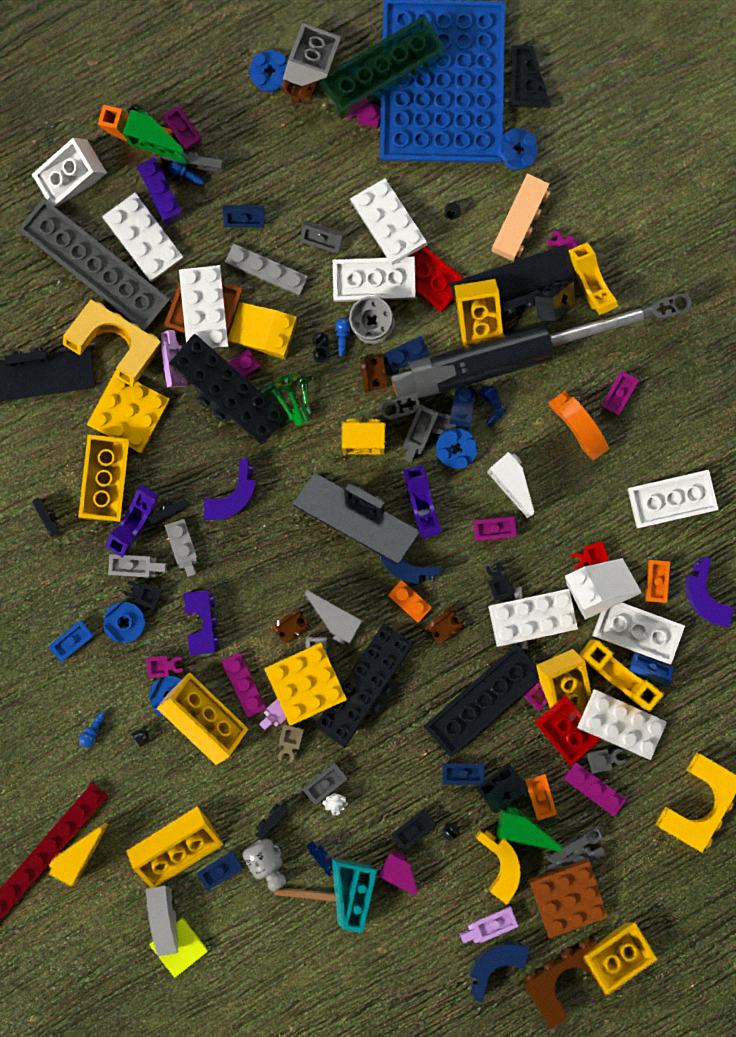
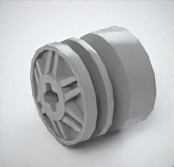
[349,296,395,344]

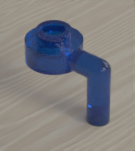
[479,385,507,427]

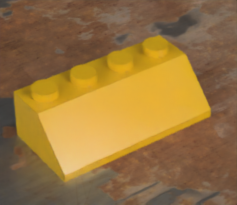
[78,435,129,522]
[157,672,248,765]
[126,806,223,888]

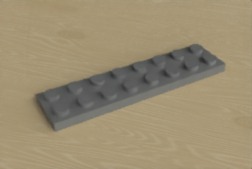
[18,198,170,332]

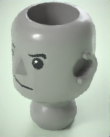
[243,838,286,891]

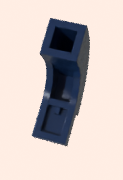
[380,555,440,584]
[469,941,529,1002]

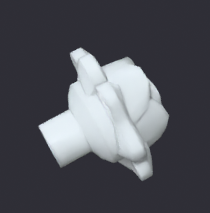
[323,793,348,816]

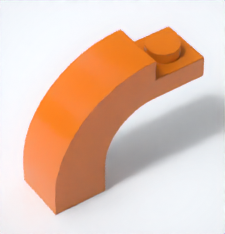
[98,105,173,142]
[548,391,610,461]

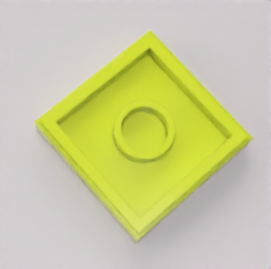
[149,917,208,978]

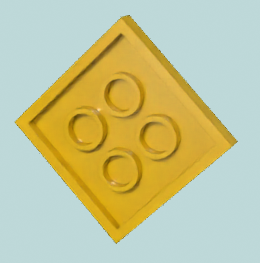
[87,371,170,454]
[264,643,347,726]

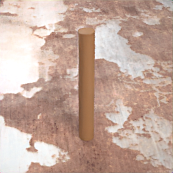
[274,887,336,901]

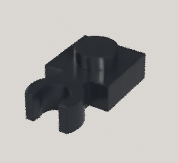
[486,562,514,601]
[123,581,163,609]

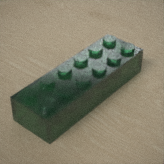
[319,15,446,120]

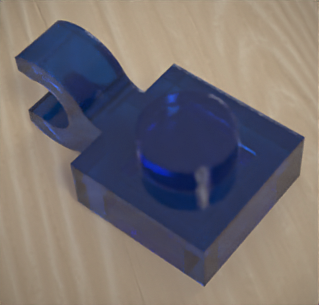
[307,841,332,876]

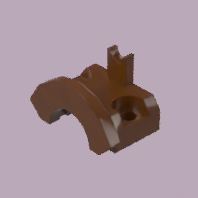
[281,80,320,103]
[360,356,387,393]
[424,606,464,645]
[270,607,311,645]

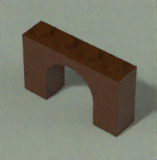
[523,937,622,1029]

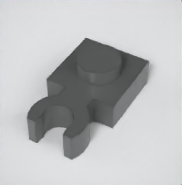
[586,748,625,774]

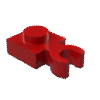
[570,541,609,569]

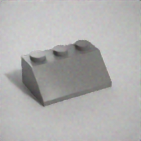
[283,23,341,86]

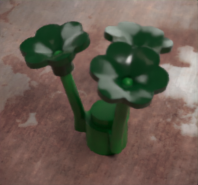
[261,373,316,426]

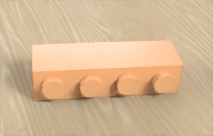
[491,174,550,261]

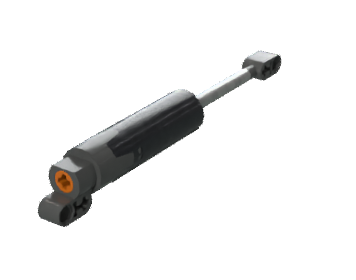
[380,294,692,419]

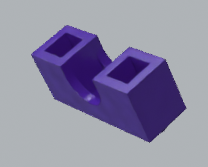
[137,157,184,226]
[183,591,219,655]

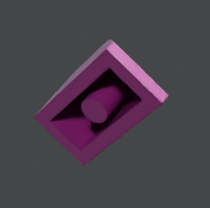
[378,851,417,896]

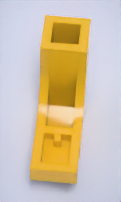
[569,242,618,315]
[475,830,520,904]

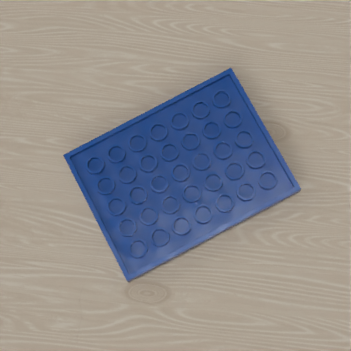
[380,0,505,163]

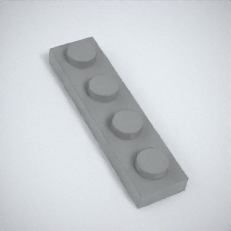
[225,244,308,296]

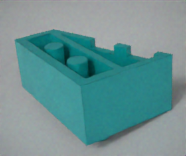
[332,858,377,933]

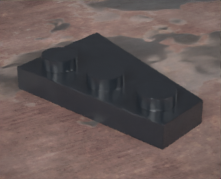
[510,45,551,108]

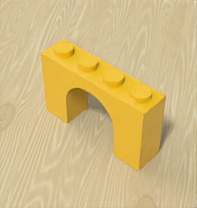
[63,299,161,387]
[579,640,663,711]
[655,753,736,853]

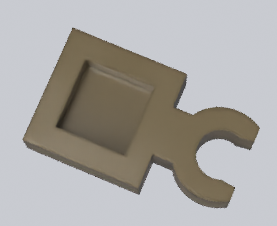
[278,724,304,763]

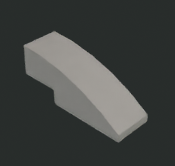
[146,886,178,956]

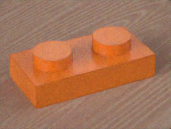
[645,560,670,603]
[388,580,432,623]
[525,774,557,821]

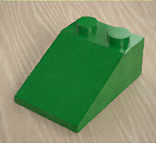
[123,109,189,164]
[496,806,562,852]

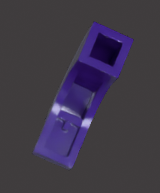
[204,459,257,521]
[403,465,441,538]
[105,484,159,558]
[685,557,734,628]

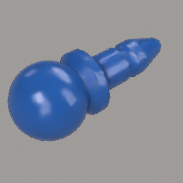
[168,161,204,184]
[335,318,351,358]
[79,711,105,748]

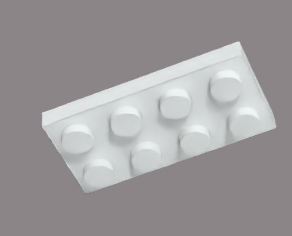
[350,179,427,265]
[102,193,184,283]
[333,257,416,302]
[179,265,229,349]
[627,470,718,528]
[488,589,578,647]
[592,603,685,665]
[577,689,667,760]

